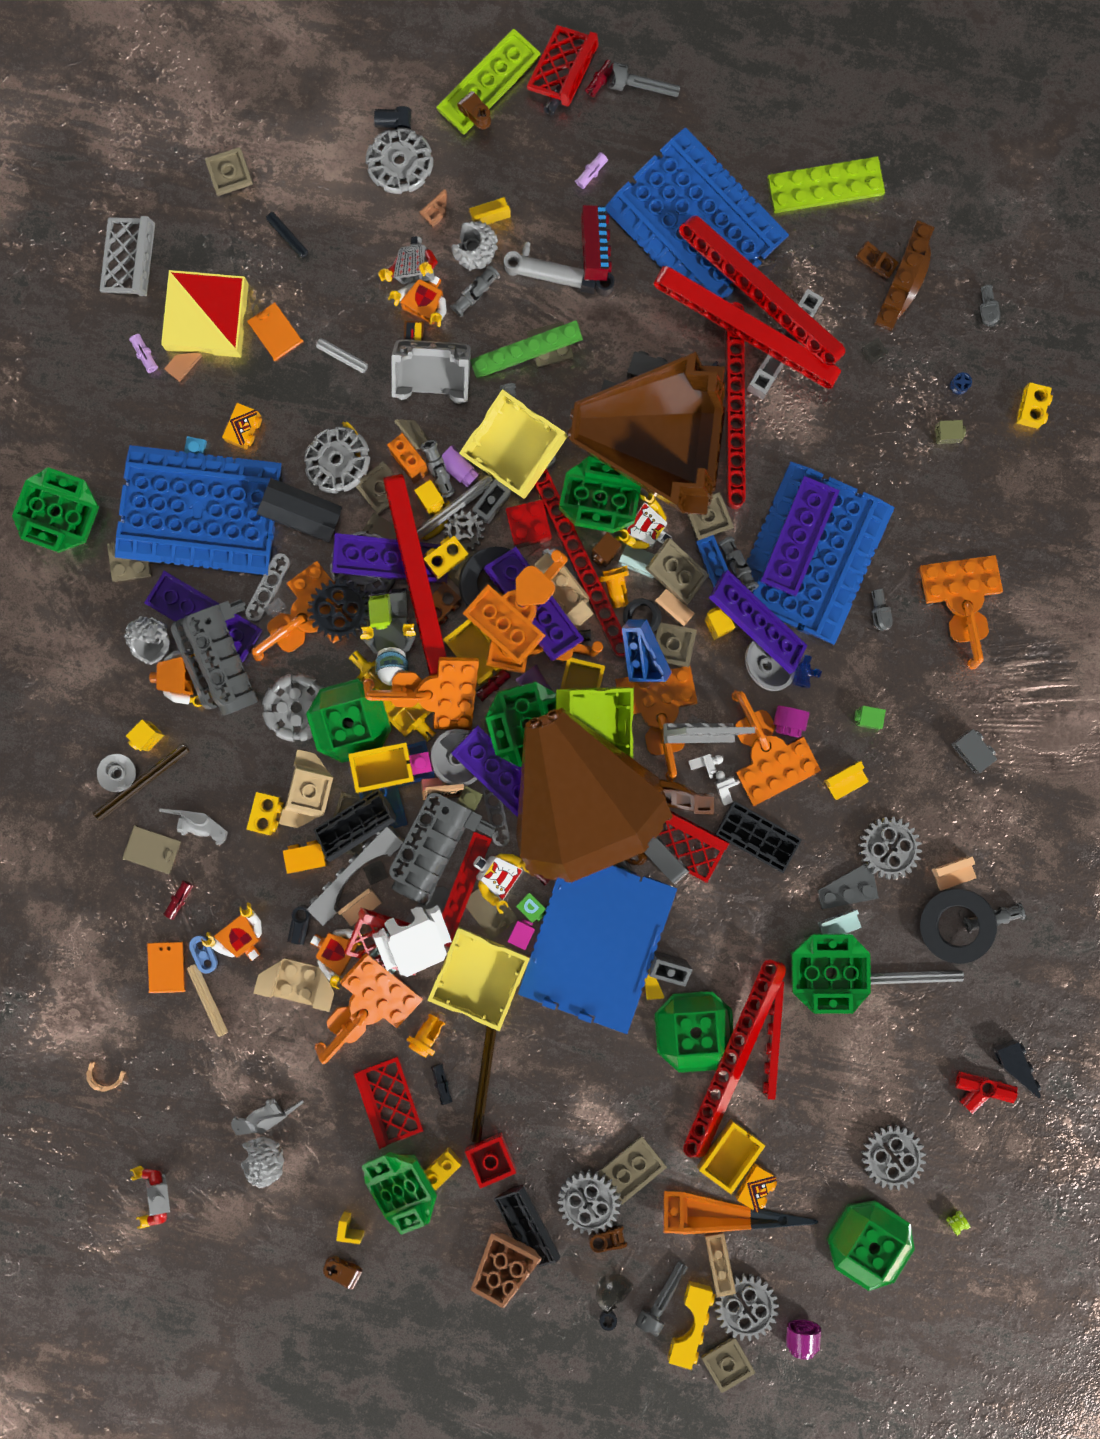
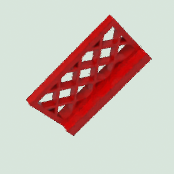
[527,25,599,107]
[659,810,729,883]
[344,907,417,976]
[353,1057,423,1149]

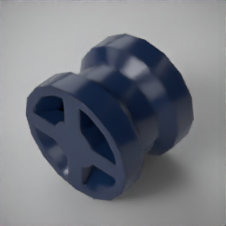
[950,372,972,395]

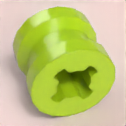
[946,1210,970,1236]

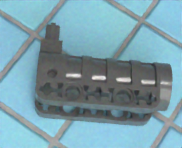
[171,599,258,716]
[389,793,496,905]

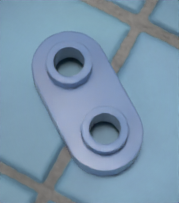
[189,936,218,973]

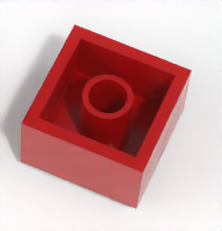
[505,499,552,549]
[465,1132,517,1189]

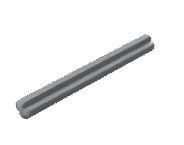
[416,475,494,539]
[871,970,964,984]

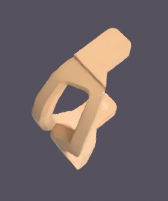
[86,1061,125,1092]

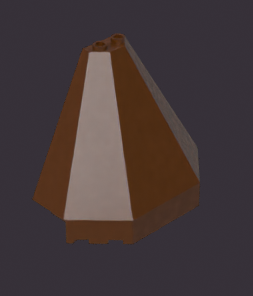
[568,352,725,515]
[516,708,673,883]

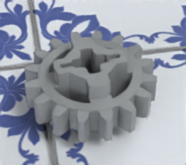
[443,510,485,552]

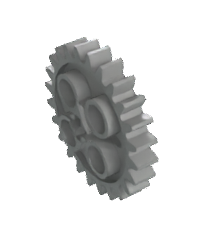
[858,817,922,879]
[861,1125,926,1190]
[557,1170,622,1235]
[714,1273,779,1341]

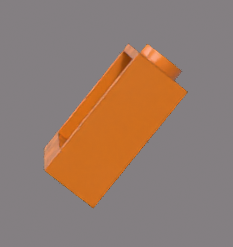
[387,433,429,484]

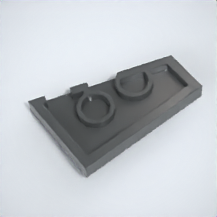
[817,862,879,910]

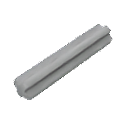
[316,338,368,373]

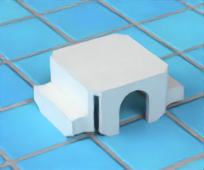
[372,905,452,977]

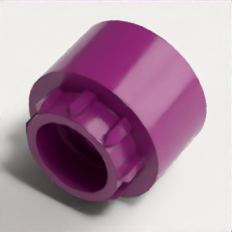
[773,705,810,738]
[786,1319,821,1359]

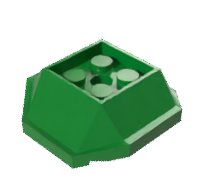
[559,456,641,533]
[12,467,99,553]
[306,678,392,763]
[485,681,556,767]
[791,934,871,1014]
[654,991,734,1073]
[362,1152,437,1235]
[827,1200,915,1291]

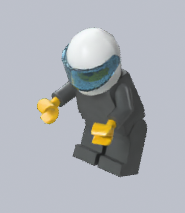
[360,588,416,686]

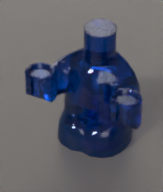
[791,655,822,689]

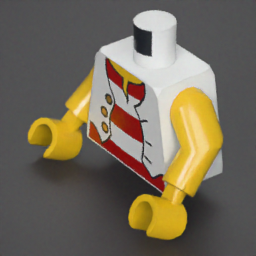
[615,490,672,549]
[473,854,529,914]

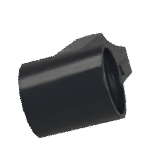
[374,106,412,129]
[287,905,312,945]

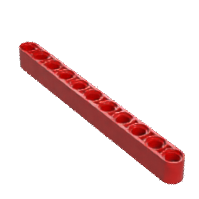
[679,215,845,366]
[653,266,841,389]
[725,302,746,510]
[534,469,625,658]
[383,473,447,676]
[683,960,786,1158]

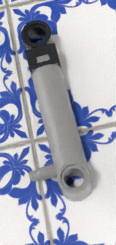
[504,241,615,296]

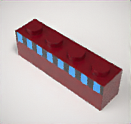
[581,205,612,280]

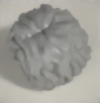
[452,221,498,271]
[124,616,170,665]
[241,1137,284,1188]

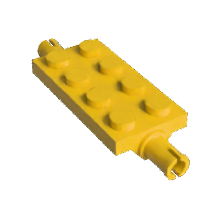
[348,650,436,742]

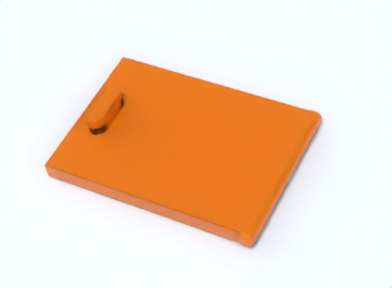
[247,302,303,361]
[147,942,185,993]

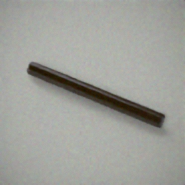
[93,744,190,821]
[470,1026,496,1143]

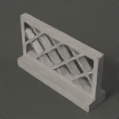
[100,216,155,296]
[663,723,755,743]

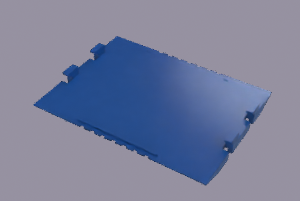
[605,127,789,299]
[115,445,282,575]
[746,462,895,645]
[518,865,677,1034]

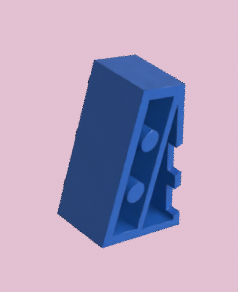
[622,619,672,682]

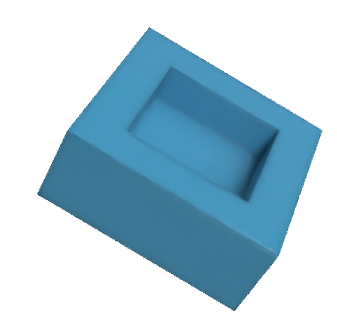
[184,436,207,455]

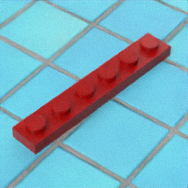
[442,832,492,948]
[762,981,784,1100]

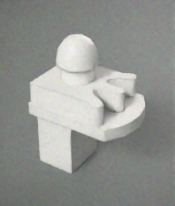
[688,754,723,779]
[714,771,740,806]

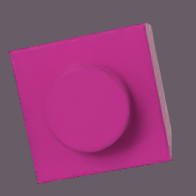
[409,752,433,775]
[508,919,535,950]

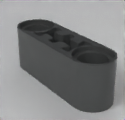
[644,836,690,885]

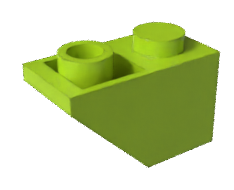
[368,594,393,630]

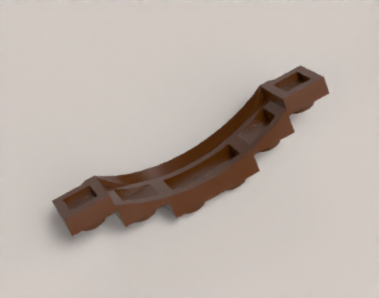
[874,220,935,331]
[659,779,714,814]

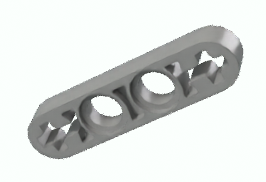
[246,553,290,622]
[481,783,510,847]

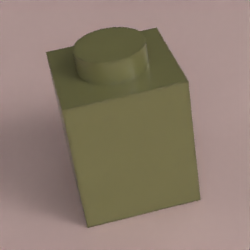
[935,420,966,444]
[457,786,483,812]

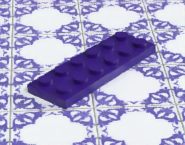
[760,476,840,597]
[332,533,449,584]
[484,547,584,661]
[709,570,807,674]
[144,571,263,662]
[451,725,522,817]

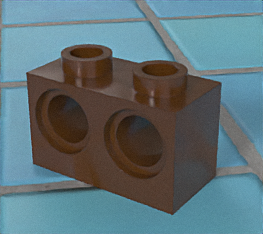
[591,532,622,568]
[432,582,462,627]

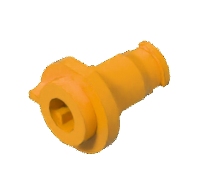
[599,565,629,608]
[406,1013,446,1058]

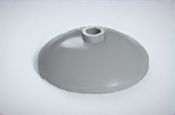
[745,640,795,691]
[430,729,477,786]

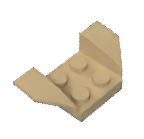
[534,552,594,625]
[279,749,333,828]
[253,958,334,1012]

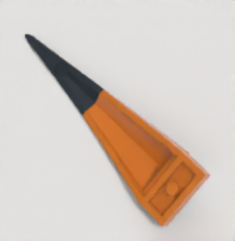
[664,1191,818,1235]

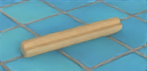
[187,964,228,1037]

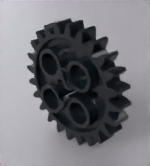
[307,579,370,641]

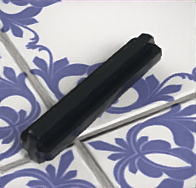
[266,212,308,259]

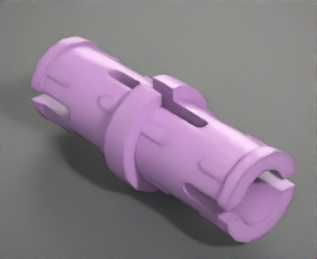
[575,152,608,189]
[129,334,158,373]

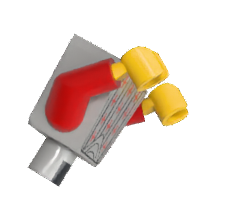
[378,236,438,284]
[130,1166,170,1229]

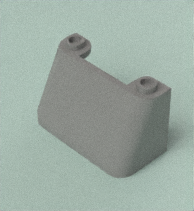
[392,340,471,403]

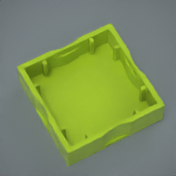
[556,687,634,759]

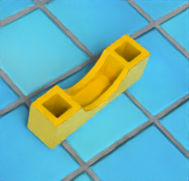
[667,1280,715,1370]

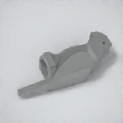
[159,808,228,845]
[231,1098,304,1135]

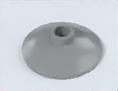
[97,754,136,792]

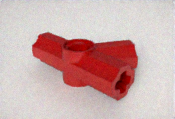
[955,1071,1018,1114]

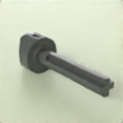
[608,62,680,97]
[635,1261,688,1337]

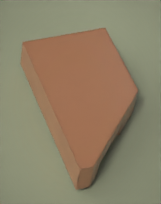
[419,189,447,228]
[164,352,202,382]

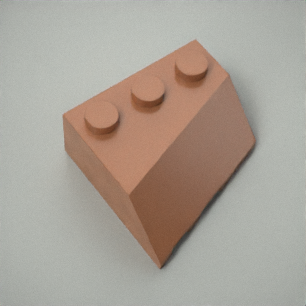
[471,1233,542,1308]

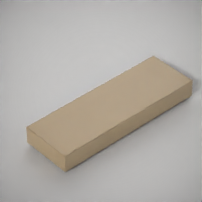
[705,1233,736,1297]

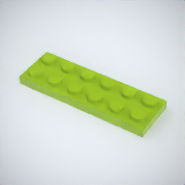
[437,28,541,135]
[767,157,885,213]

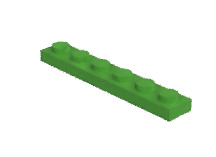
[470,320,583,379]

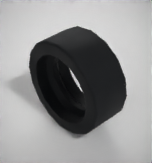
[623,598,662,632]

